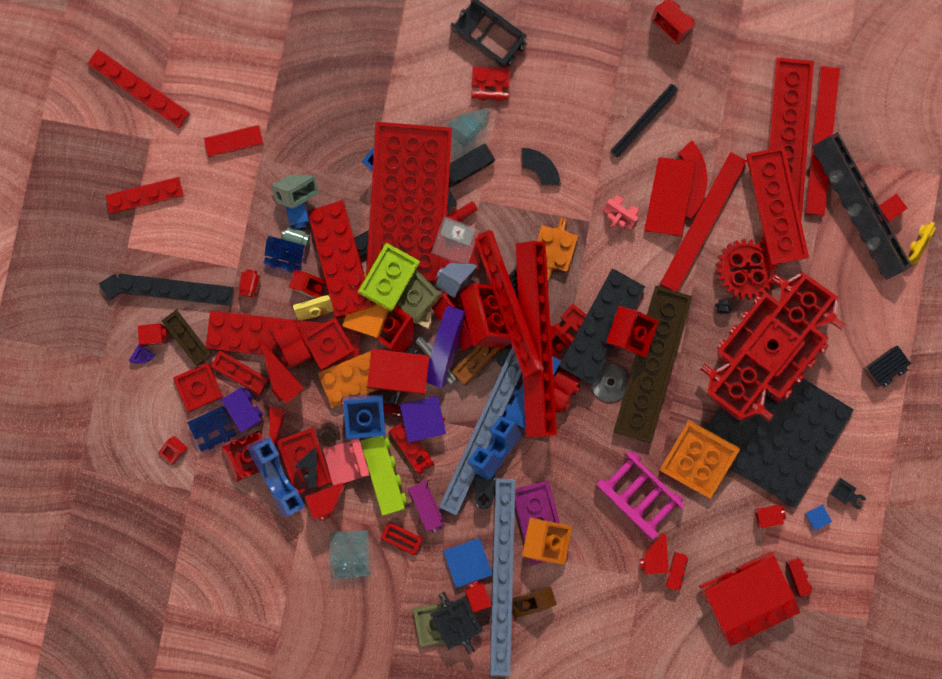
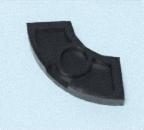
[521,148,561,186]

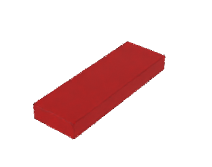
[204,125,264,157]
[210,350,270,396]

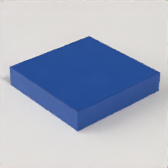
[443,538,493,588]

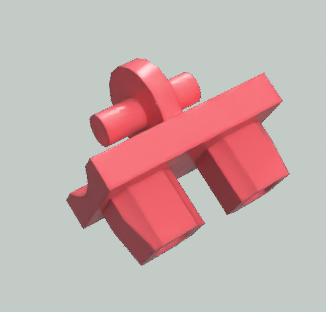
[602,195,639,230]

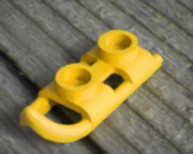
[908,221,936,265]

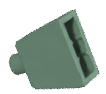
[272,175,319,208]

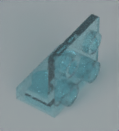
[330,530,371,578]

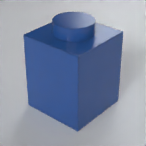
[285,202,310,230]

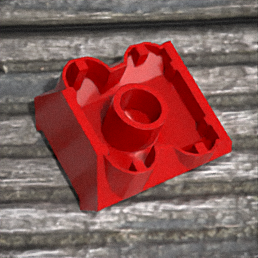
[222,431,263,482]

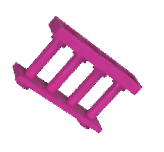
[595,451,685,539]

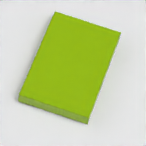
[358,243,420,312]

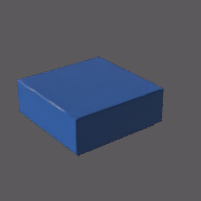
[805,504,832,531]

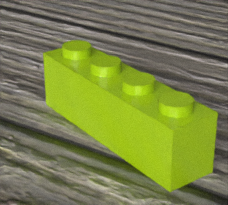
[361,436,408,516]

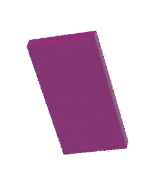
[515,480,569,566]

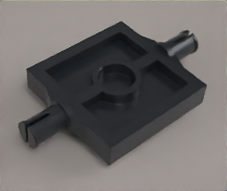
[430,591,483,655]

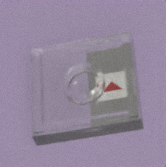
[431,217,479,264]

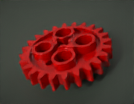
[715,239,778,301]

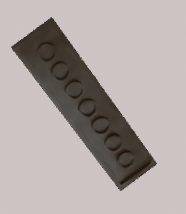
[613,285,692,443]

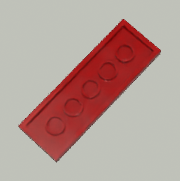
[746,146,809,266]
[307,200,373,319]

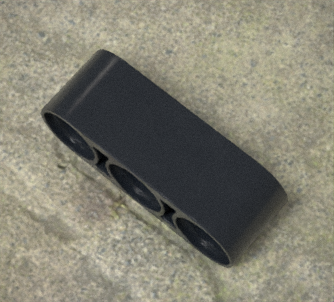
[449,143,496,188]

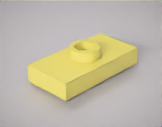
[293,295,334,321]

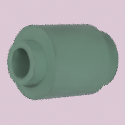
[280,227,310,250]

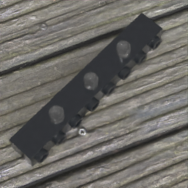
[812,132,912,280]

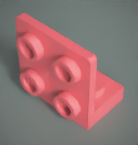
[323,438,370,485]

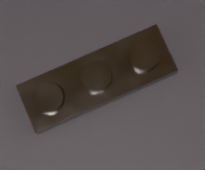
[162,309,212,366]

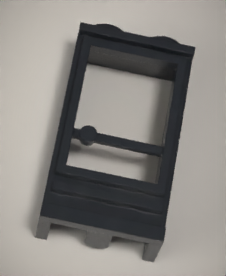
[450,0,527,68]

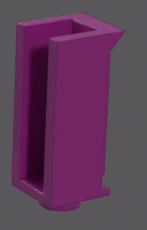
[408,480,445,533]

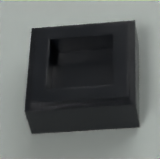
[99,274,121,300]

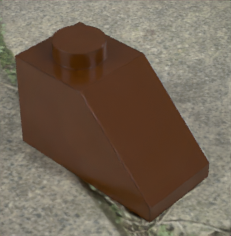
[512,586,557,618]

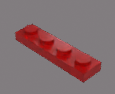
[105,177,184,214]

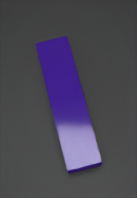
[426,306,465,388]

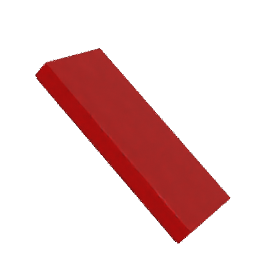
[644,157,696,237]

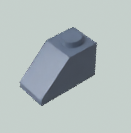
[435,263,477,298]

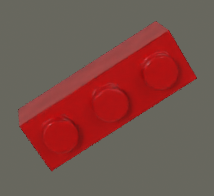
[665,552,688,591]
[786,558,813,597]

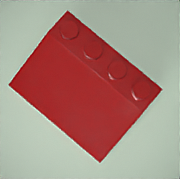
[704,556,800,647]

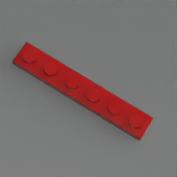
[87,49,190,129]

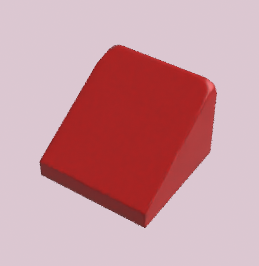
[158,436,188,465]

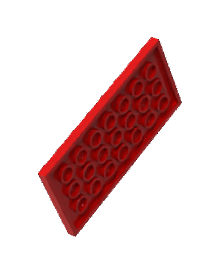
[366,122,452,281]

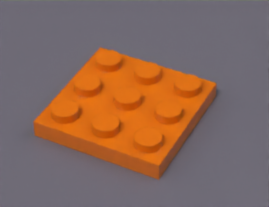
[660,420,740,499]

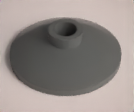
[591,364,628,402]

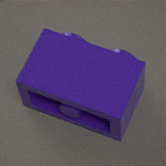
[221,387,263,433]

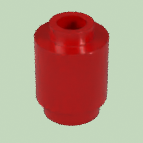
[238,269,260,298]

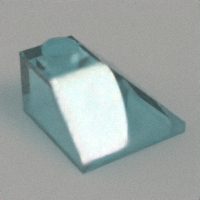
[447,108,490,147]

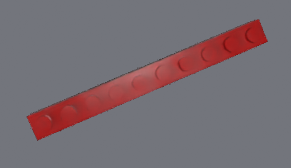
[515,240,557,438]

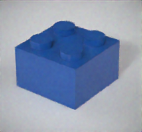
[343,394,386,439]

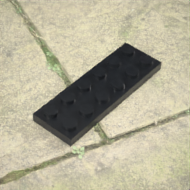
[558,268,646,386]

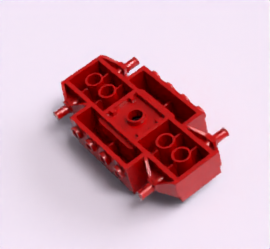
[700,272,846,421]

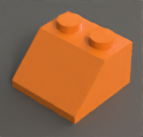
[522,518,572,565]

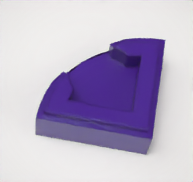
[129,344,156,364]

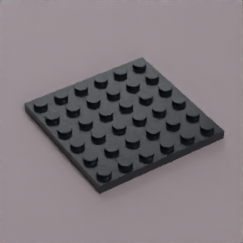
[706,378,854,508]

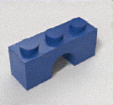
[468,416,522,480]

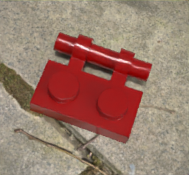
[471,67,510,102]
[553,303,587,344]

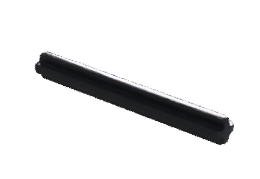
[610,84,678,158]

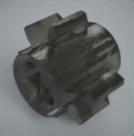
[316,422,340,447]

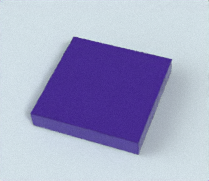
[400,396,446,443]

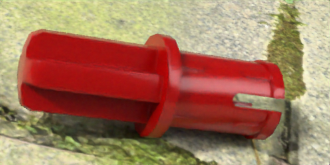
[446,201,478,224]

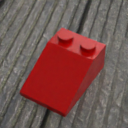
[260,341,303,404]

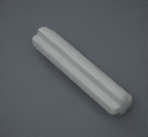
[416,335,456,385]

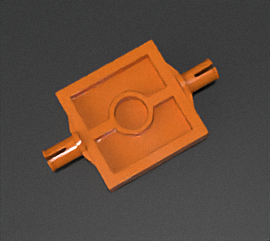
[537,217,578,281]

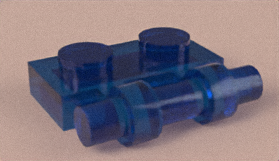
[264,236,306,273]
[187,406,237,452]

